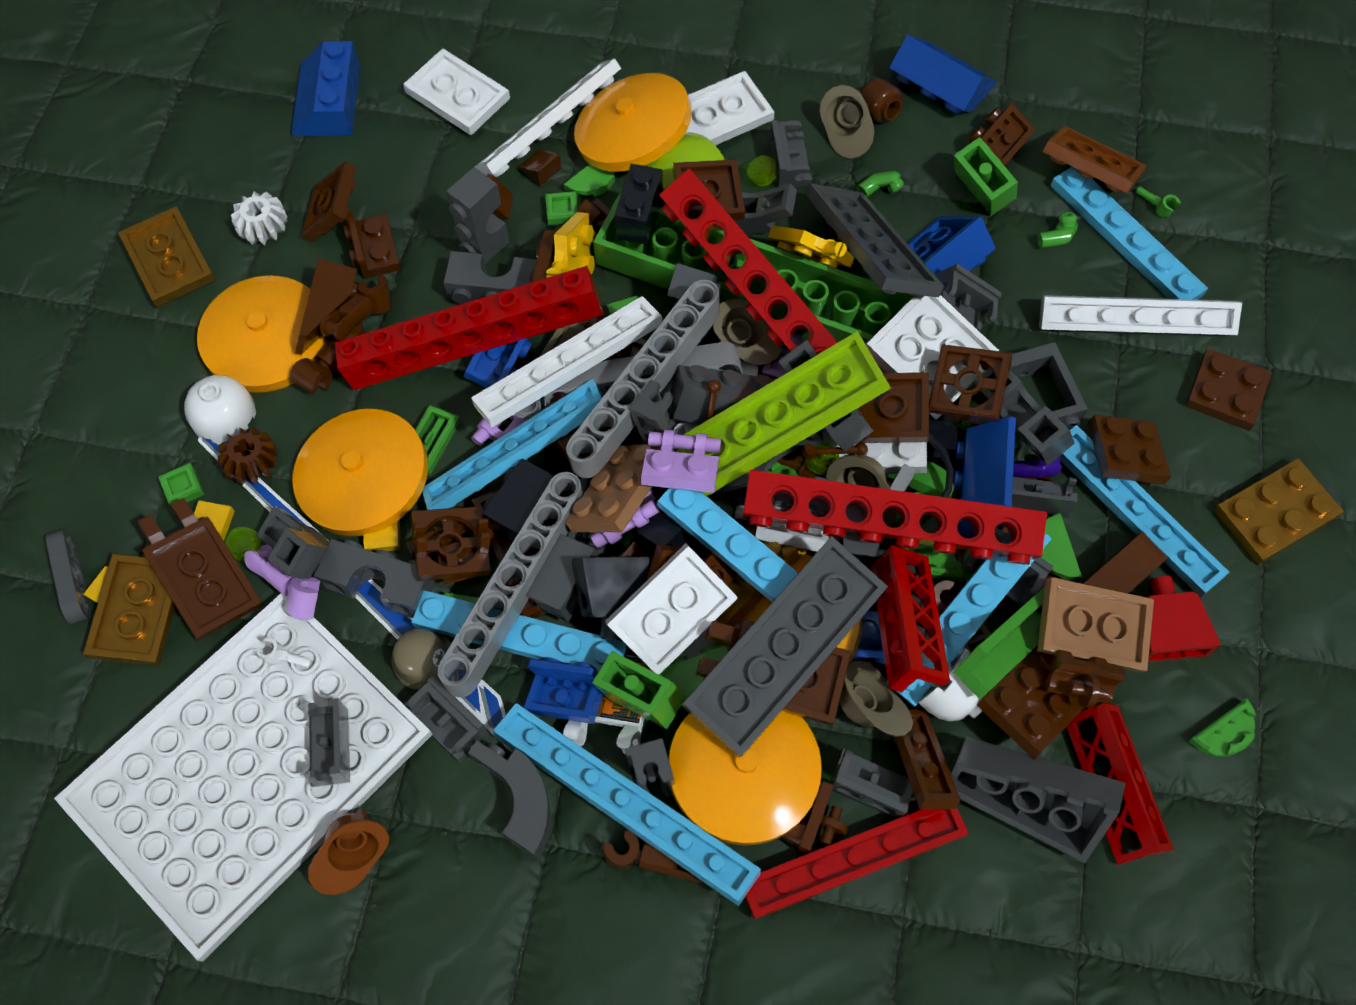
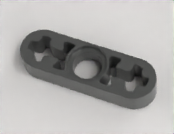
[46,528,91,625]

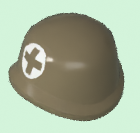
[391,629,451,691]

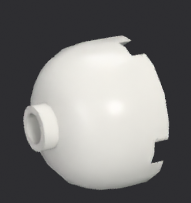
[184,375,256,443]
[917,647,982,722]

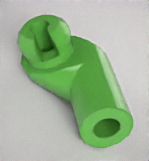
[856,170,904,197]
[1037,212,1078,248]

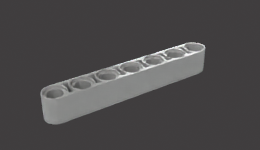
[566,280,720,478]
[514,342,743,419]
[438,472,583,698]

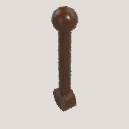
[706,379,721,421]
[802,443,868,460]

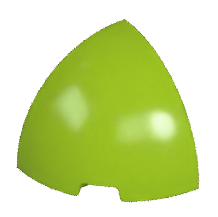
[645,132,725,191]

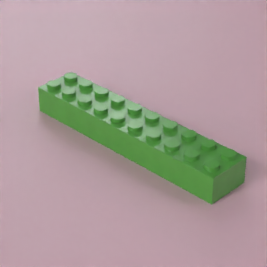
[593,193,913,344]

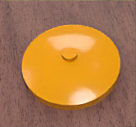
[574,73,692,172]
[197,276,329,393]
[292,409,428,536]
[669,711,822,845]

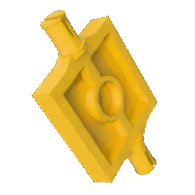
[546,212,596,278]
[768,225,854,268]

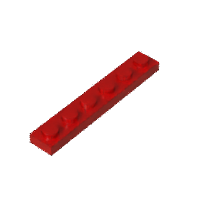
[745,807,969,920]

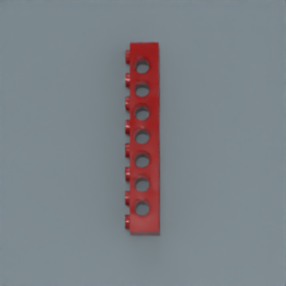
[659,168,838,354]
[335,266,603,390]
[743,470,1047,565]

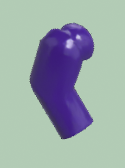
[1013,456,1062,478]

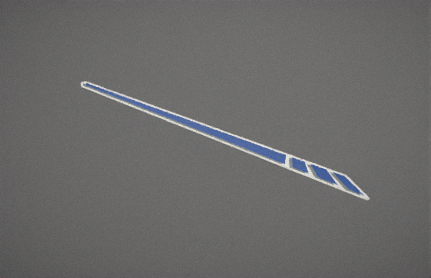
[198,437,514,752]

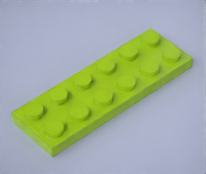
[677,331,891,496]

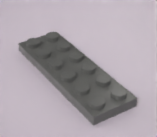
[805,183,944,298]
[681,536,888,758]

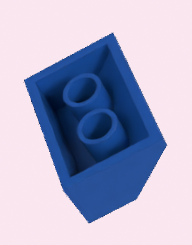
[889,34,997,114]
[291,41,360,136]
[907,216,996,275]
[953,417,1016,538]

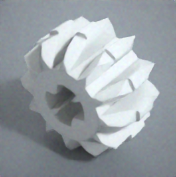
[231,191,288,245]

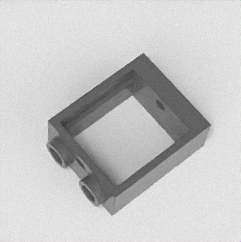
[1010,342,1088,430]

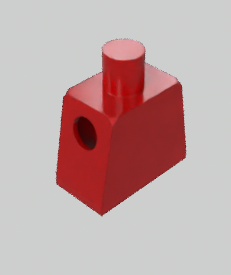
[1146,576,1221,662]

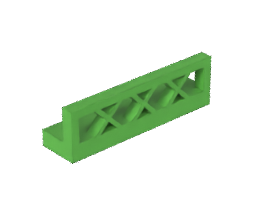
[953,588,1044,700]

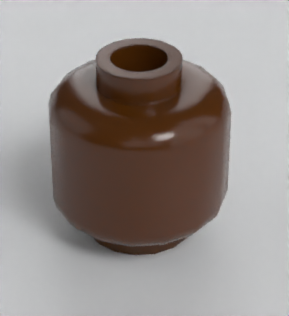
[860,78,903,124]

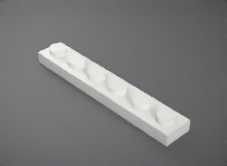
[475,58,621,177]
[1039,295,1242,335]
[471,296,662,428]

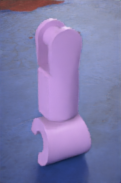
[244,545,320,620]

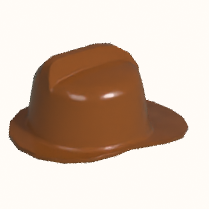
[308,809,389,895]

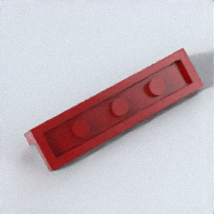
[872,545,950,692]
[1066,703,1174,865]

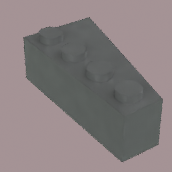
[670,365,802,453]
[950,737,1126,863]

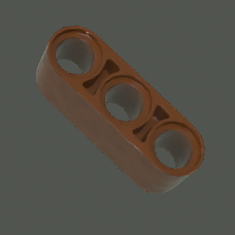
[1081,531,1168,594]

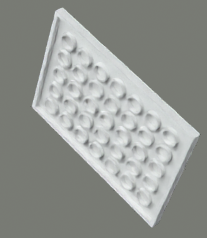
[54,594,433,962]

